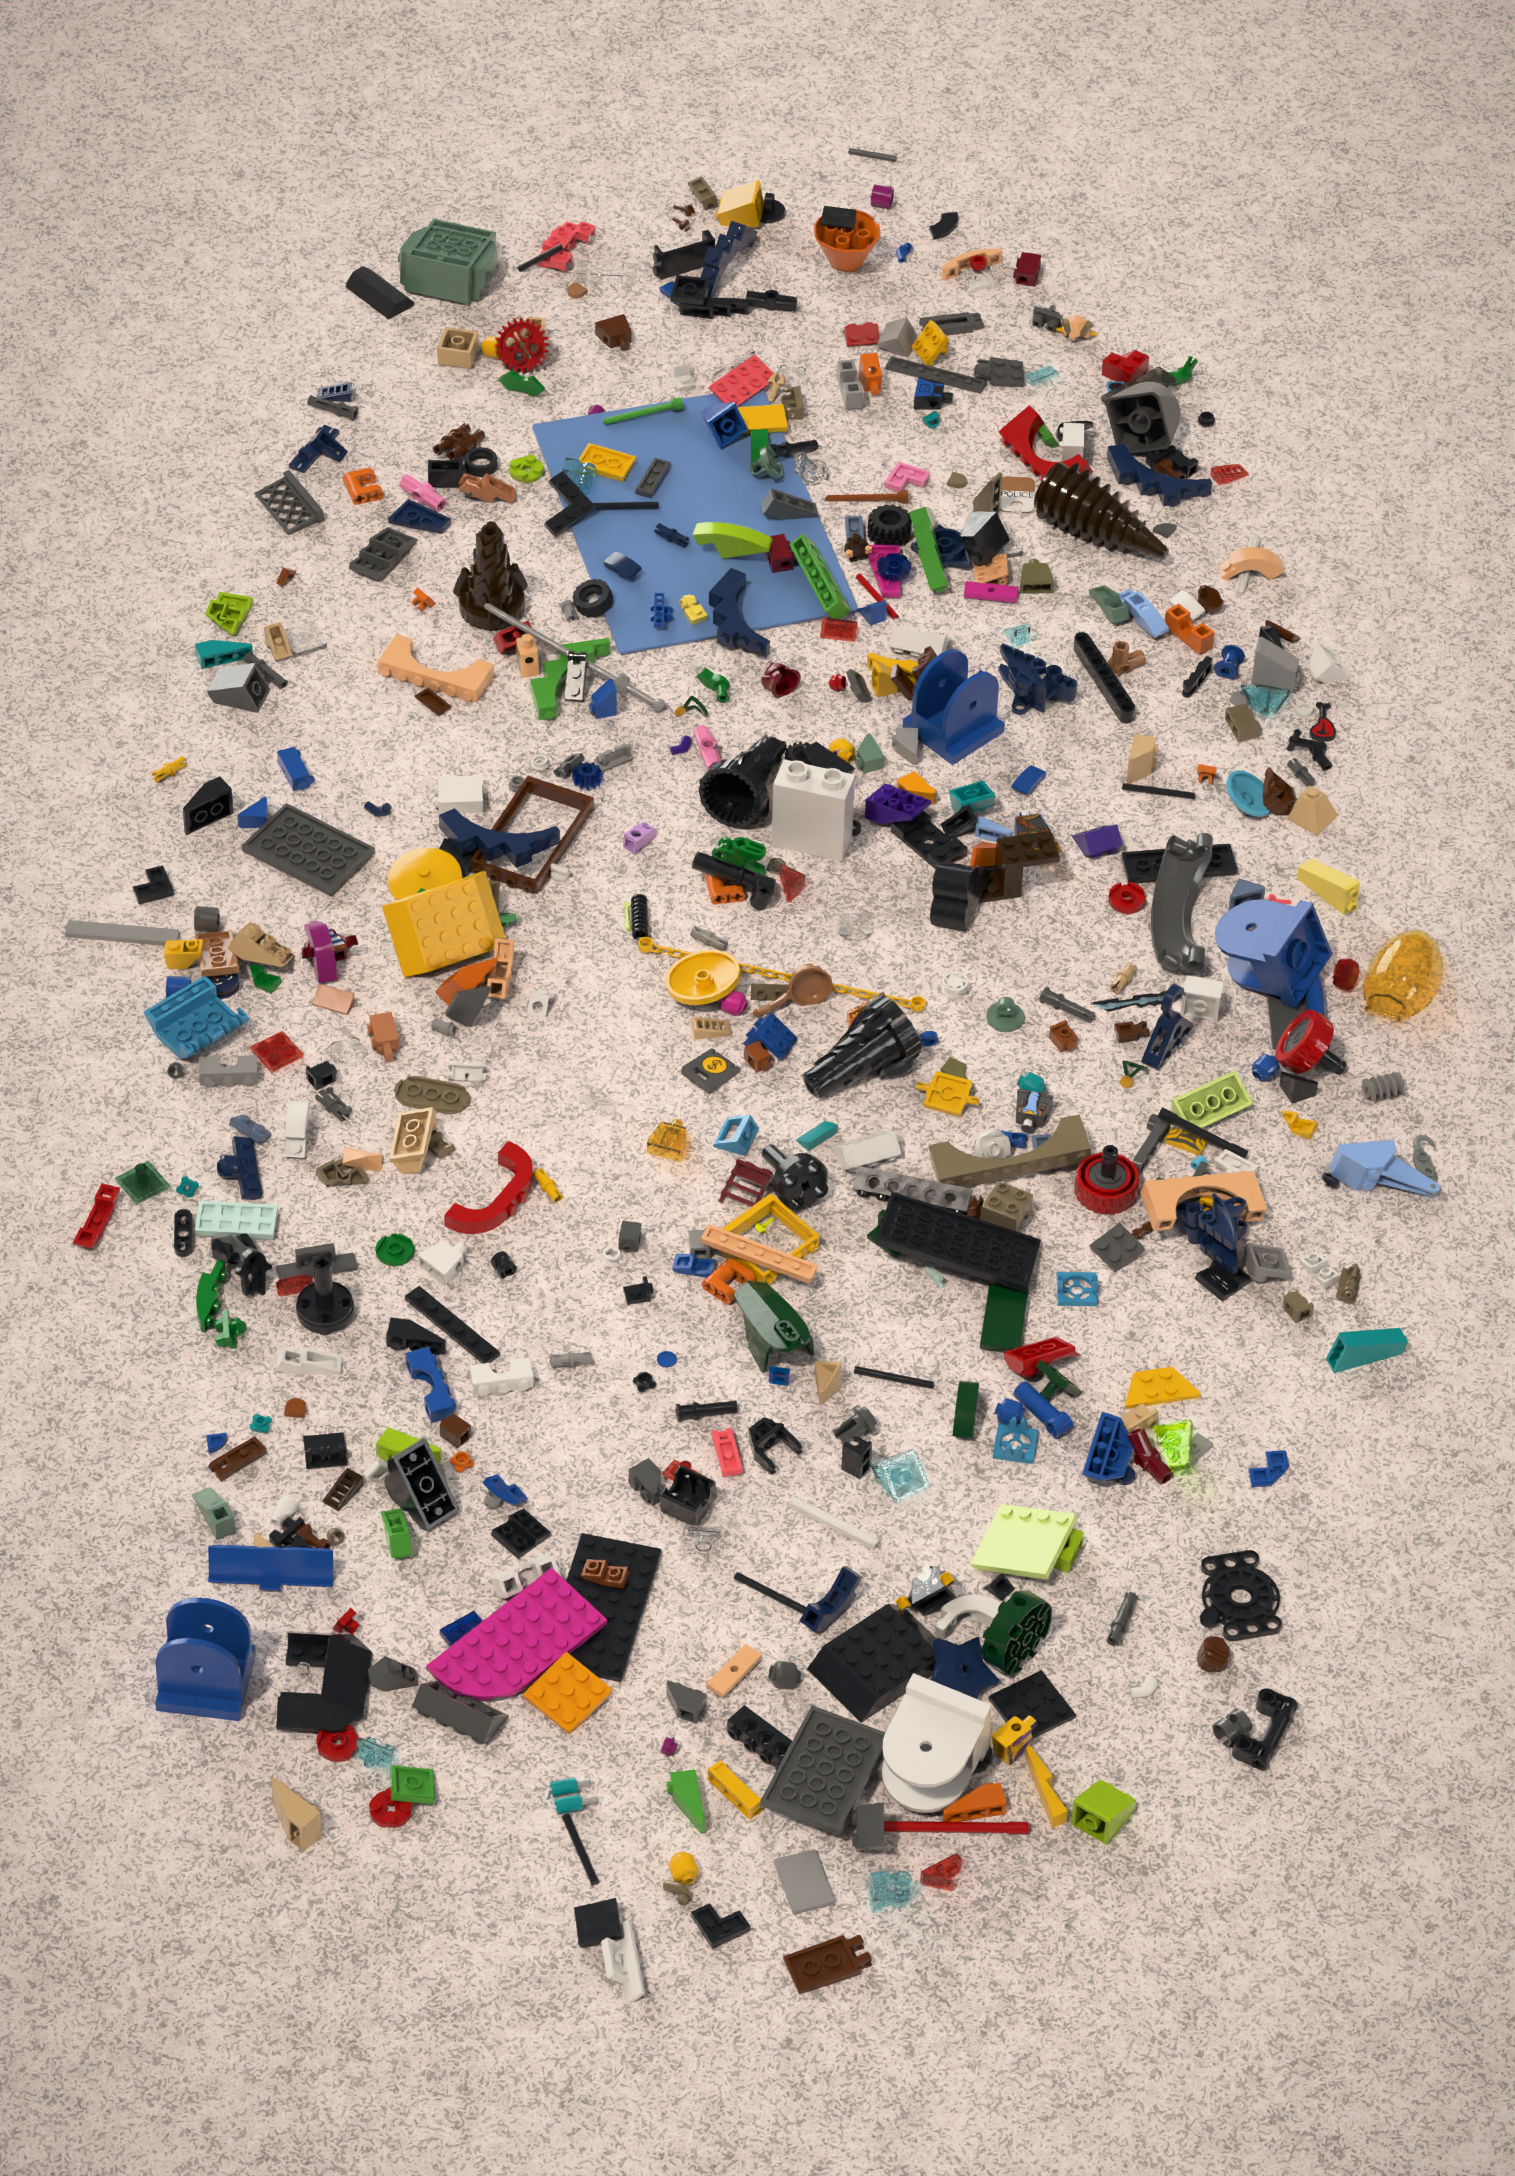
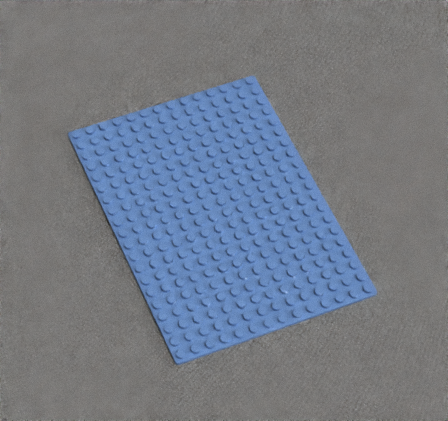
[532,389,858,654]

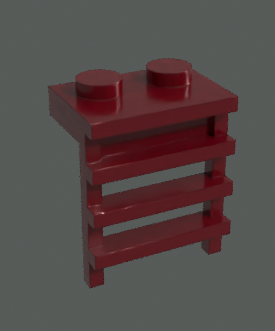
[718,1159,774,1207]

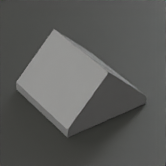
[876,317,918,357]

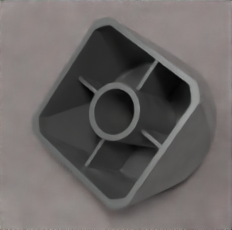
[1105,382,1181,453]

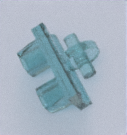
[354,1736,395,1770]

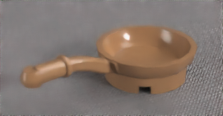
[753,963,833,1017]

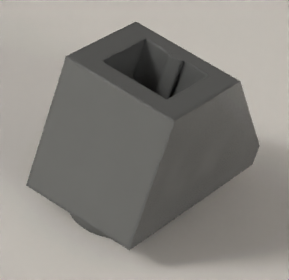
[628,1458,661,1506]
[368,1656,419,1692]
[666,1680,707,1724]

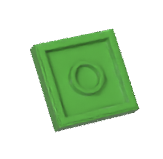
[390,1765,435,1805]

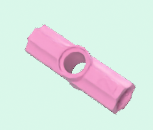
[399,474,447,511]
[693,725,721,771]

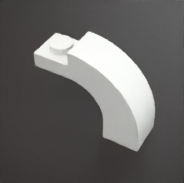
[285,1101,311,1158]
[935,1595,1001,1639]

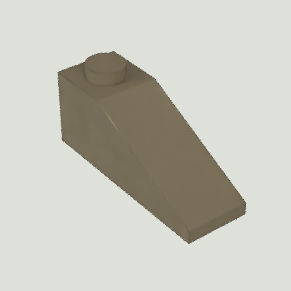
[973,472,1003,513]

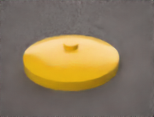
[388,848,463,901]
[665,950,741,1005]

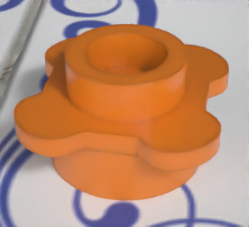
[450,1451,474,1472]

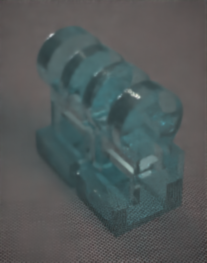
[562,457,597,495]
[868,1871,912,1913]

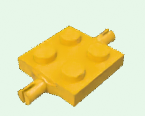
[916,1071,980,1117]

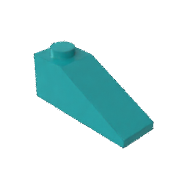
[195,640,253,669]

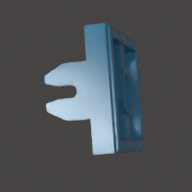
[1056,1272,1098,1306]
[993,1417,1038,1464]

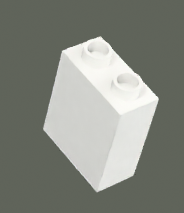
[771,759,855,861]

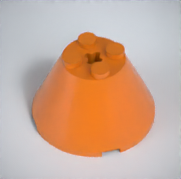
[814,209,880,272]

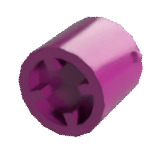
[871,184,894,209]

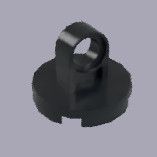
[760,192,785,223]

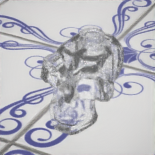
[794,451,830,486]

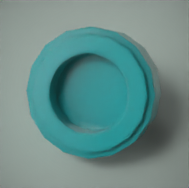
[922,411,940,429]

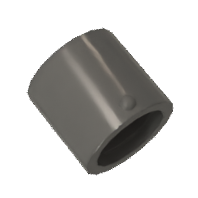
[194,906,220,932]

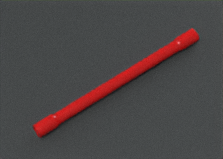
[884,1821,1029,1835]

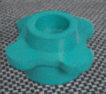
[176,1176,199,1197]
[250,1414,272,1433]

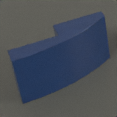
[603,551,642,579]

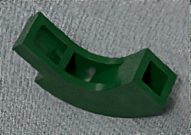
[952,1380,980,1438]

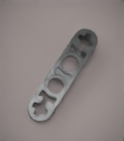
[1132,1114,1171,1174]

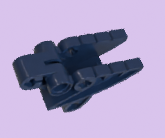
[998,643,1077,715]
[1175,1193,1248,1274]

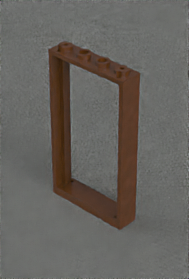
[470,776,594,894]

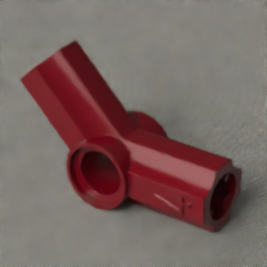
[1127,1427,1174,1484]

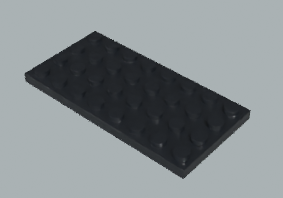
[875,1191,1041,1293]
[566,1533,662,1682]

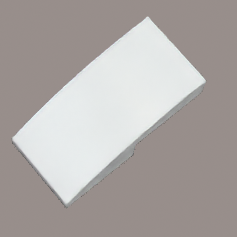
[1169,590,1206,621]
[1300,1252,1340,1289]

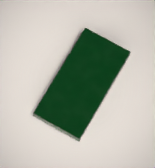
[980,1284,1029,1352]

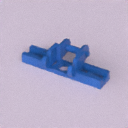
[650,593,673,628]

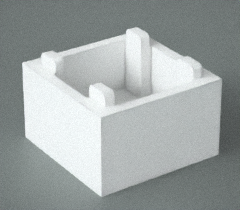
[1058,423,1084,462]
[1180,975,1224,1023]

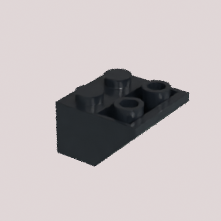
[428,460,463,487]

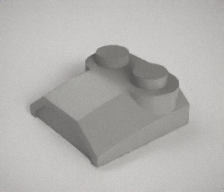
[1244,1243,1292,1282]

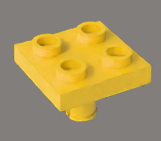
[912,320,950,366]

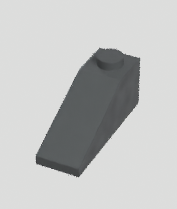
[761,488,818,519]

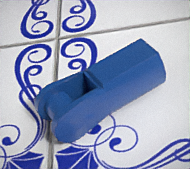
[994,1129,1028,1149]

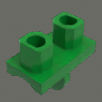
[214,1309,247,1349]

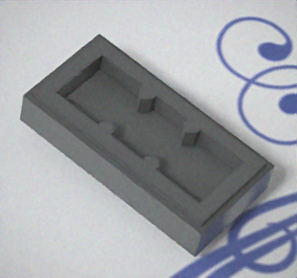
[846,669,871,703]

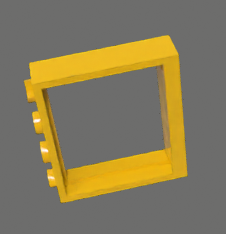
[717,1193,820,1285]

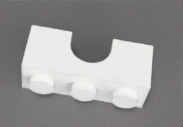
[470,1358,533,1396]
[490,1554,560,1599]

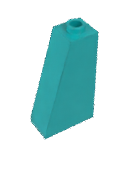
[1326,1328,1408,1373]

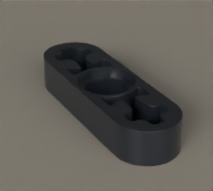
[174,1209,193,1257]

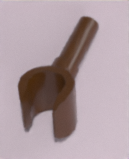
[673,204,695,217]
[672,217,690,232]

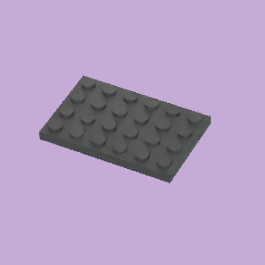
[242,803,375,896]
[760,1705,886,1835]

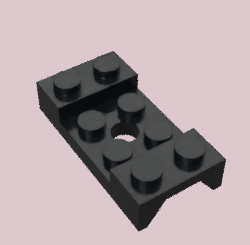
[891,811,968,869]

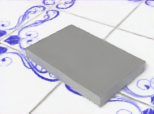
[774,1849,835,1915]

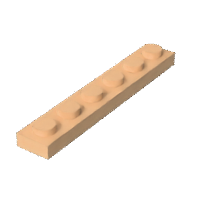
[701,1224,818,1284]

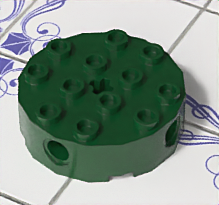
[981,1590,1052,1675]

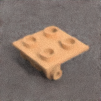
[974,553,1008,585]

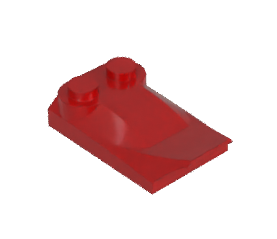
[1004,1336,1081,1378]

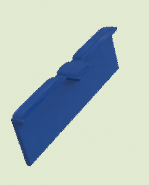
[208,1545,333,1591]

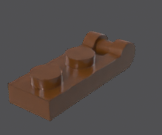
[208,1436,267,1482]

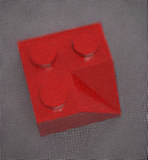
[1102,350,1149,387]

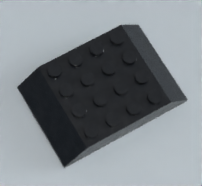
[807,1604,936,1723]

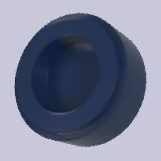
[1115,1466,1135,1485]

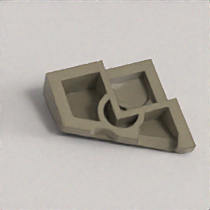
[316,1158,369,1185]

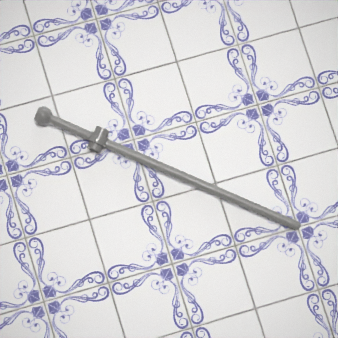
[484,603,666,712]

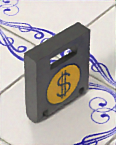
[681,1048,741,1094]

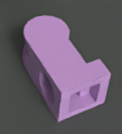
[623,822,657,855]

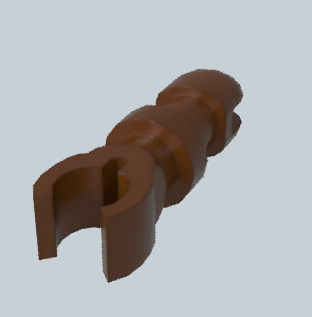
[1131,1221,1153,1240]

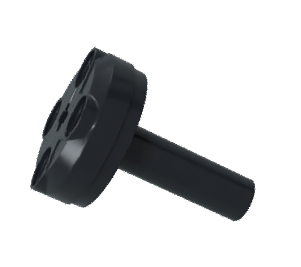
[762,1144,829,1211]
[296,1256,354,1335]

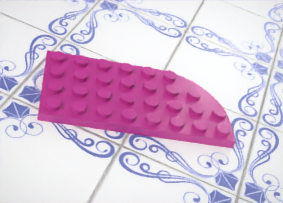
[426,1568,607,1701]

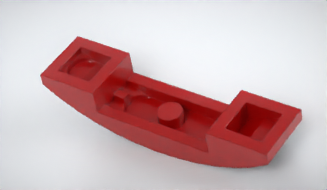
[73,1183,120,1249]

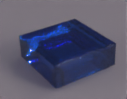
[769,1366,790,1386]

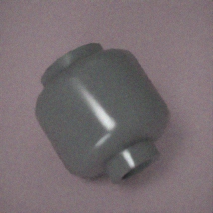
[768,1661,801,1689]

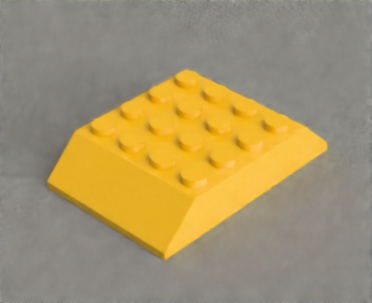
[382,871,506,977]

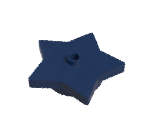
[911,525,970,569]
[930,1637,1000,1699]

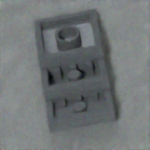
[349,527,417,581]

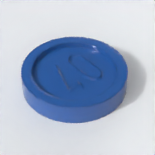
[657,1351,677,1368]

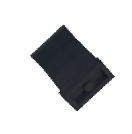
[652,230,715,280]

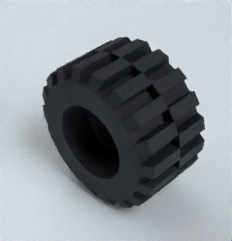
[868,504,912,546]

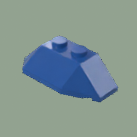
[1082,1412,1133,1481]

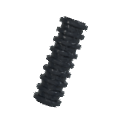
[631,894,648,940]

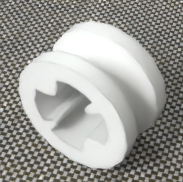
[603,1246,620,1264]

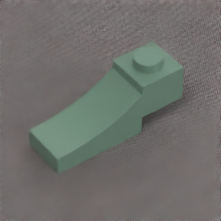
[1089,585,1130,624]

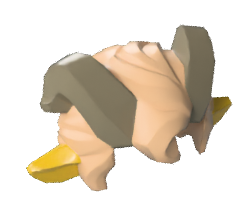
[1056,315,1098,341]

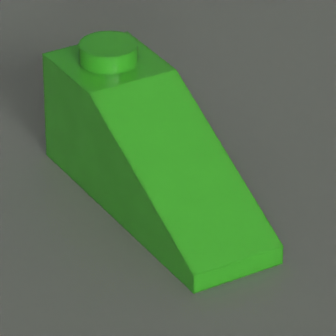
[381,1508,412,1559]
[666,1769,705,1833]

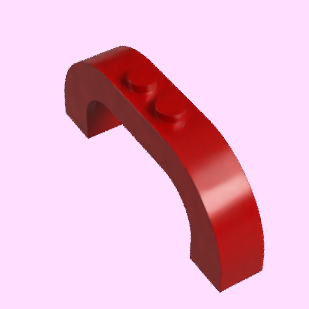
[444,1140,533,1234]

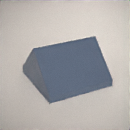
[1228,878,1265,911]

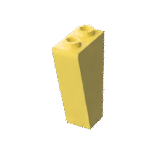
[1297,858,1360,915]

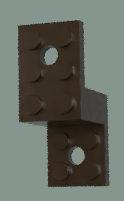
[979,831,1060,903]

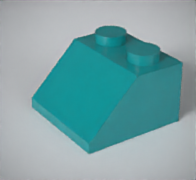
[949,780,995,813]

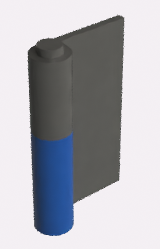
[1266,975,1330,1050]

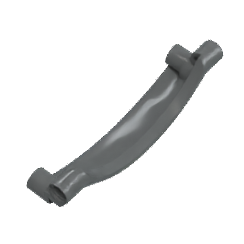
[1151,833,1213,973]

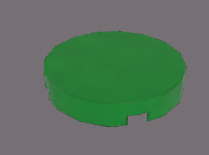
[375,1233,415,1266]

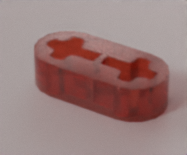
[276,1274,314,1296]

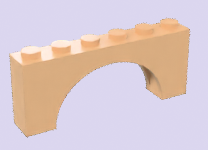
[378,634,494,703]
[1140,1171,1267,1231]

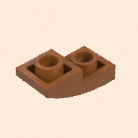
[581,1559,629,1588]

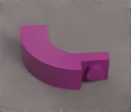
[304,921,337,983]

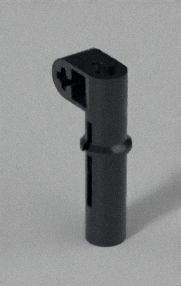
[691,851,776,910]

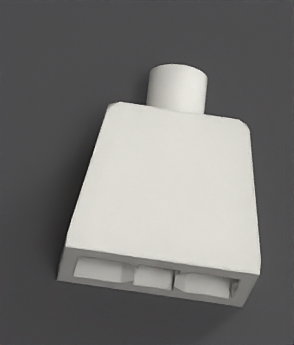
[418,1241,467,1286]

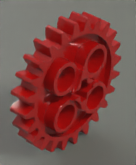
[495,317,550,373]

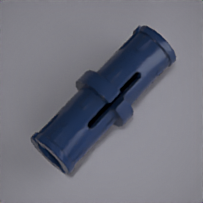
[654,523,689,547]

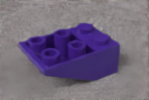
[864,784,931,824]

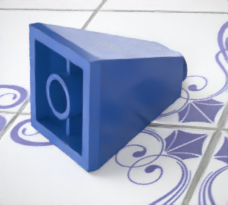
[700,402,748,449]

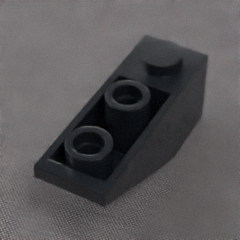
[386,1317,446,1355]

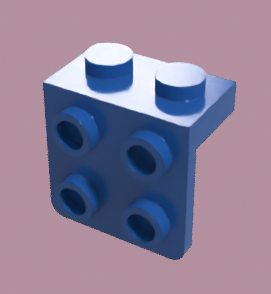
[743,1012,797,1059]

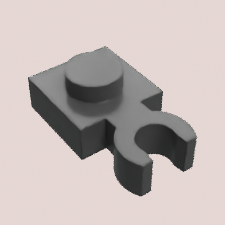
[553,753,585,777]

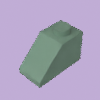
[855,733,885,774]

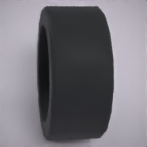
[465,447,498,477]

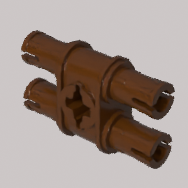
[433,423,485,460]

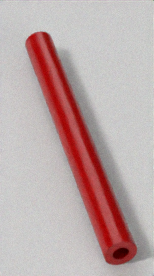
[856,574,899,620]

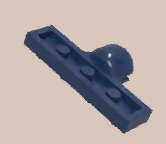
[217,1136,262,1200]

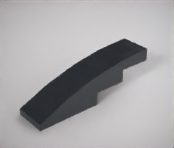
[680,298,750,319]

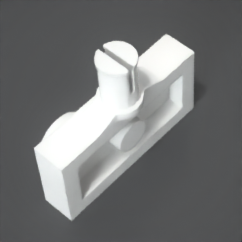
[1215,1149,1258,1174]

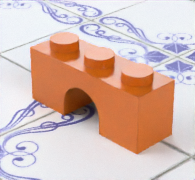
[1165,604,1215,655]

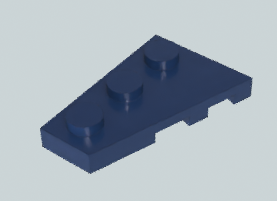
[388,499,451,533]

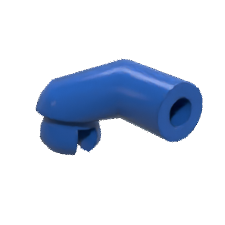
[896,242,912,263]

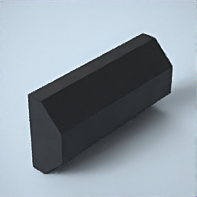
[346,266,414,320]

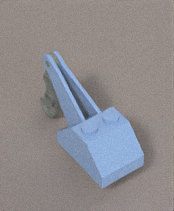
[1329,1135,1440,1197]

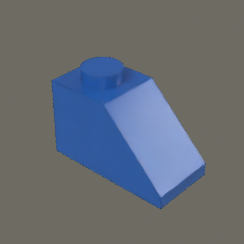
[589,679,617,719]

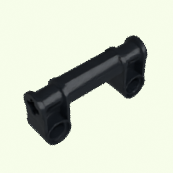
[1232,1688,1298,1771]

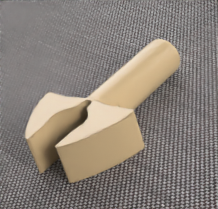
[768,372,787,403]

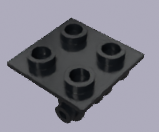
[303,1432,347,1469]

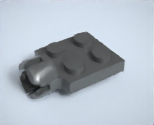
[974,357,1024,387]

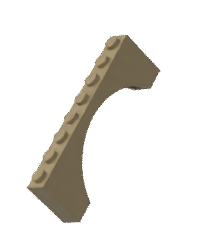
[929,1114,1091,1187]

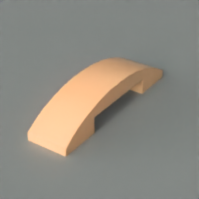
[942,249,1002,281]

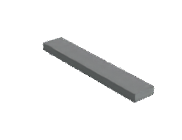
[65,920,180,946]

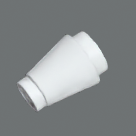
[271,1495,298,1527]

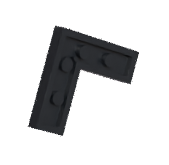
[544,471,596,538]

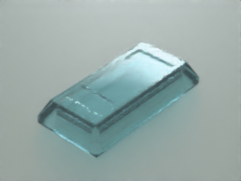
[1024,365,1060,386]

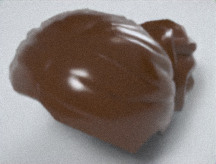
[1197,585,1224,613]

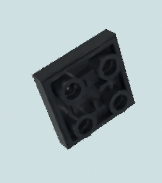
[574,1898,623,1948]

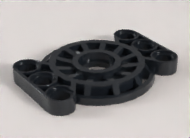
[1201,1550,1282,1641]

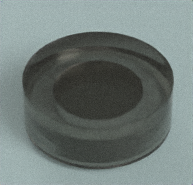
[767,858,787,875]

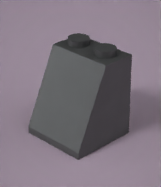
[207,663,271,713]

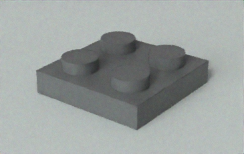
[1089,1222,1145,1273]

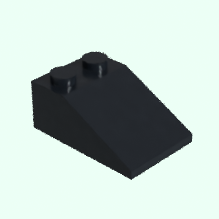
[183,776,233,835]

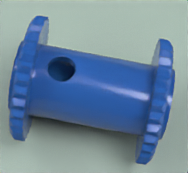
[1214,645,1245,680]

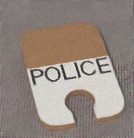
[1000,476,1035,513]

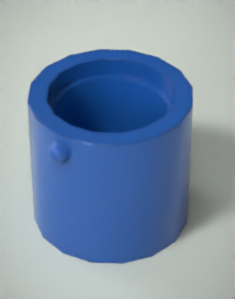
[166,976,191,998]

